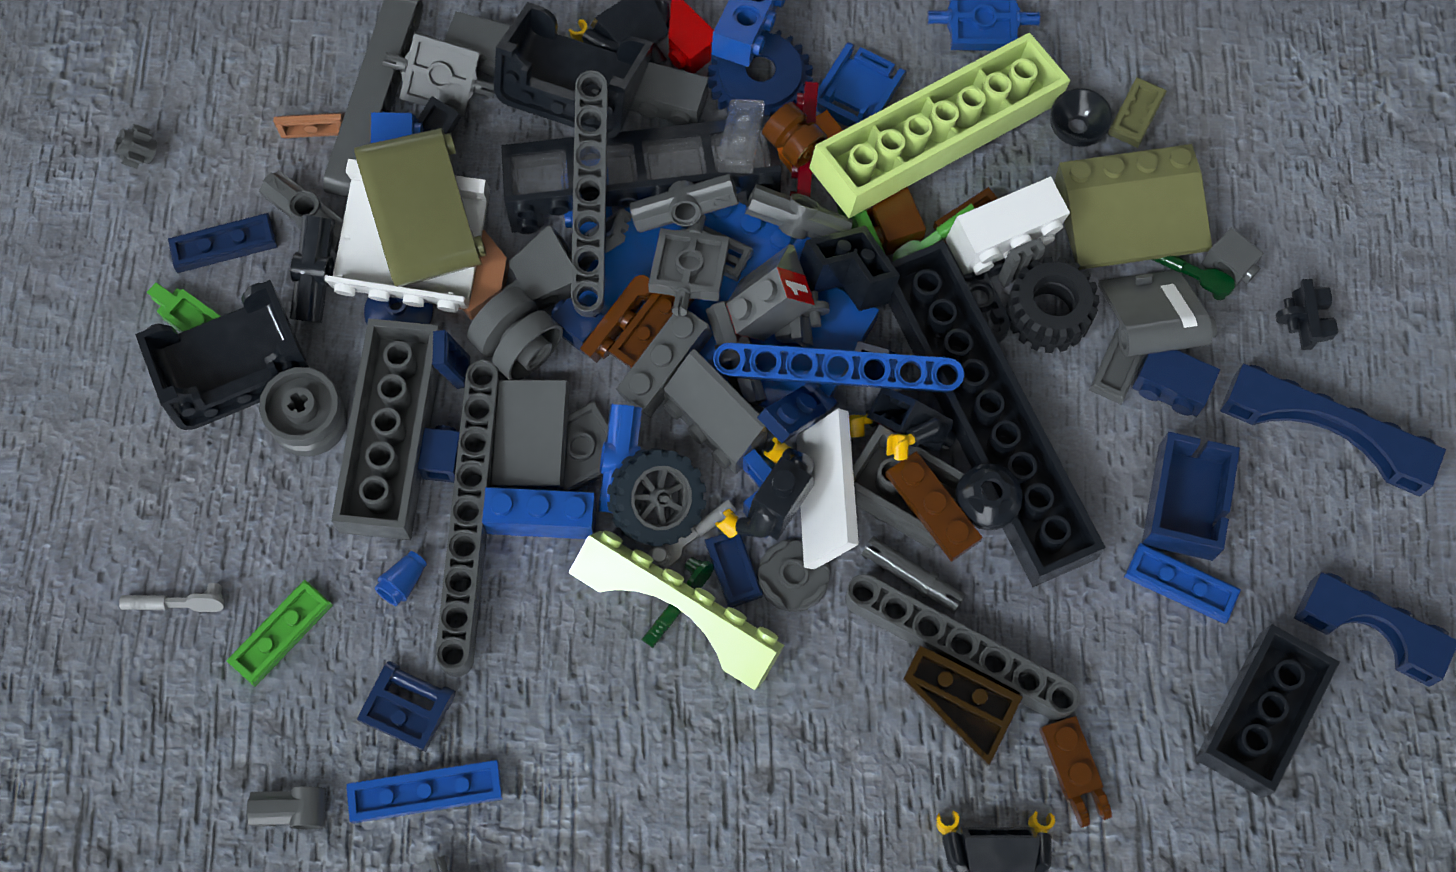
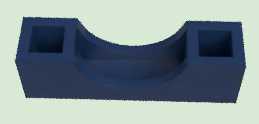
[1294,572,1456,687]

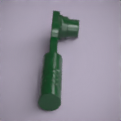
[1152,256,1235,300]
[641,557,714,649]

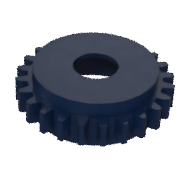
[708,30,813,118]

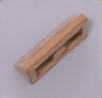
[273,113,345,138]

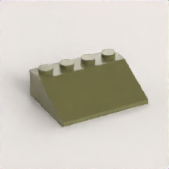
[1054,144,1212,270]

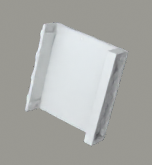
[325,159,490,312]

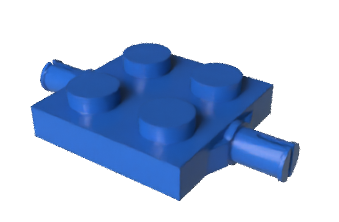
[927,0,1040,51]

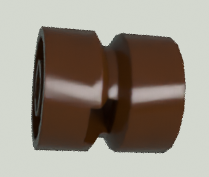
[762,102,827,168]

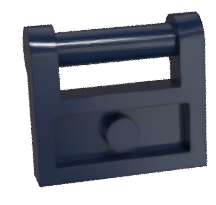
[357,661,456,752]

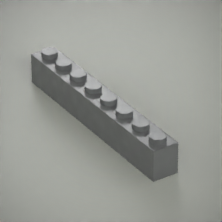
[444,11,709,125]

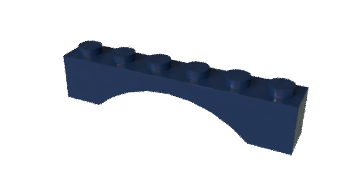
[1220,363,1446,497]

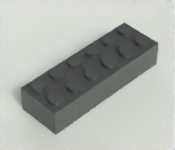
[331,318,440,540]

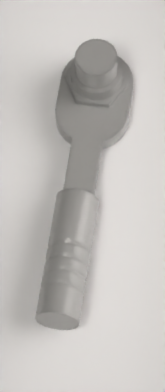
[648,499,736,570]
[119,583,225,612]

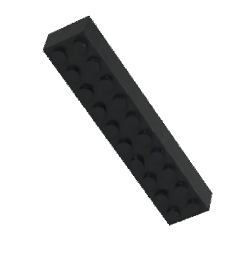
[888,240,1106,587]

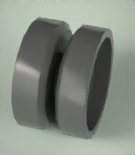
[259,367,348,457]

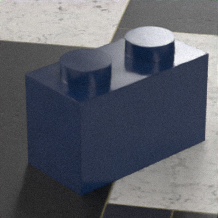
[1132,350,1221,417]

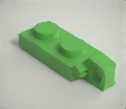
[147,282,221,332]

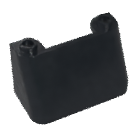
[494,2,653,138]
[135,280,309,430]

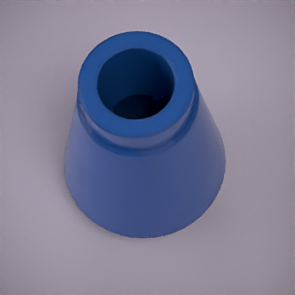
[375,551,427,606]

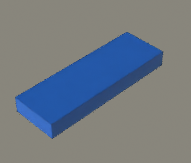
[1124,543,1241,624]

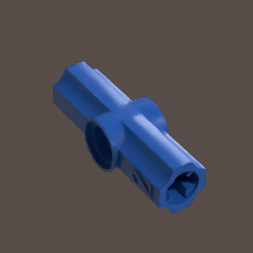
[598,404,642,513]

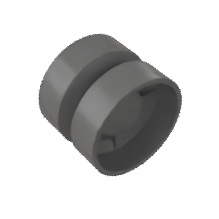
[467,286,563,380]

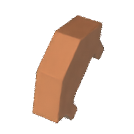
[458,230,509,320]

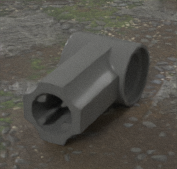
[246,786,326,829]

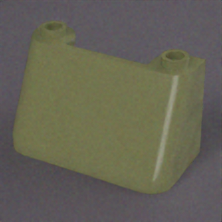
[354,128,486,287]

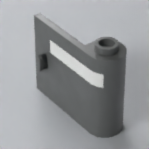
[1098,270,1217,357]

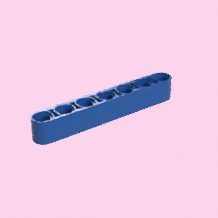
[713,343,964,392]

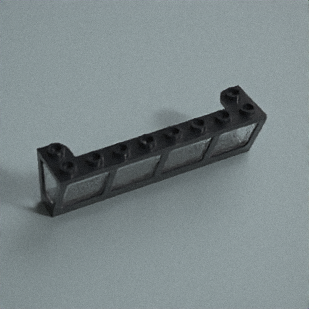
[501,115,782,234]

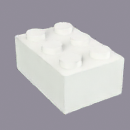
[945,176,1070,275]

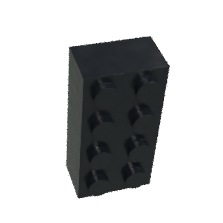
[1195,624,1340,798]

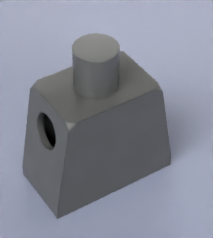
[502,225,581,309]

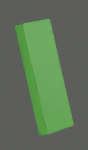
[226,579,333,687]

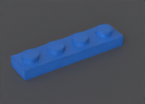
[346,760,503,824]

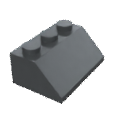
[663,349,768,474]

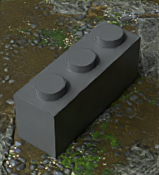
[616,305,713,417]

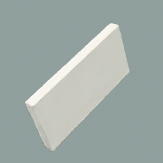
[796,408,859,570]

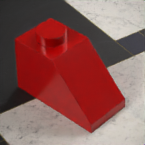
[668,0,714,74]

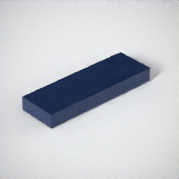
[168,213,278,273]

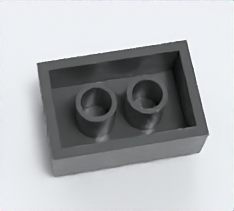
[853,425,964,551]

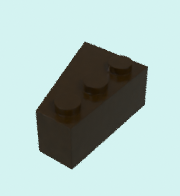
[903,645,1023,766]

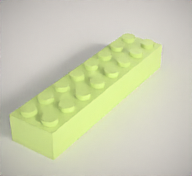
[809,32,1071,218]

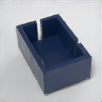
[1142,431,1240,561]

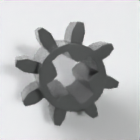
[114,124,157,169]

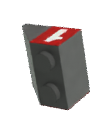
[726,244,815,341]

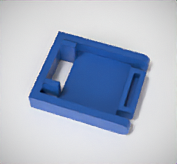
[817,42,906,127]

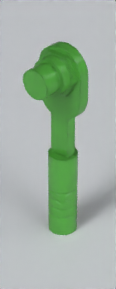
[893,203,975,261]

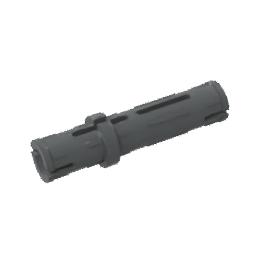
[862,536,966,614]

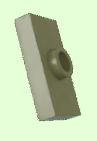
[1108,77,1167,148]

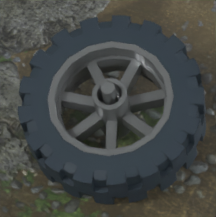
[607,448,706,546]

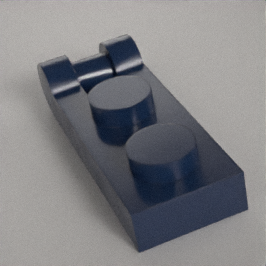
[757,383,839,443]

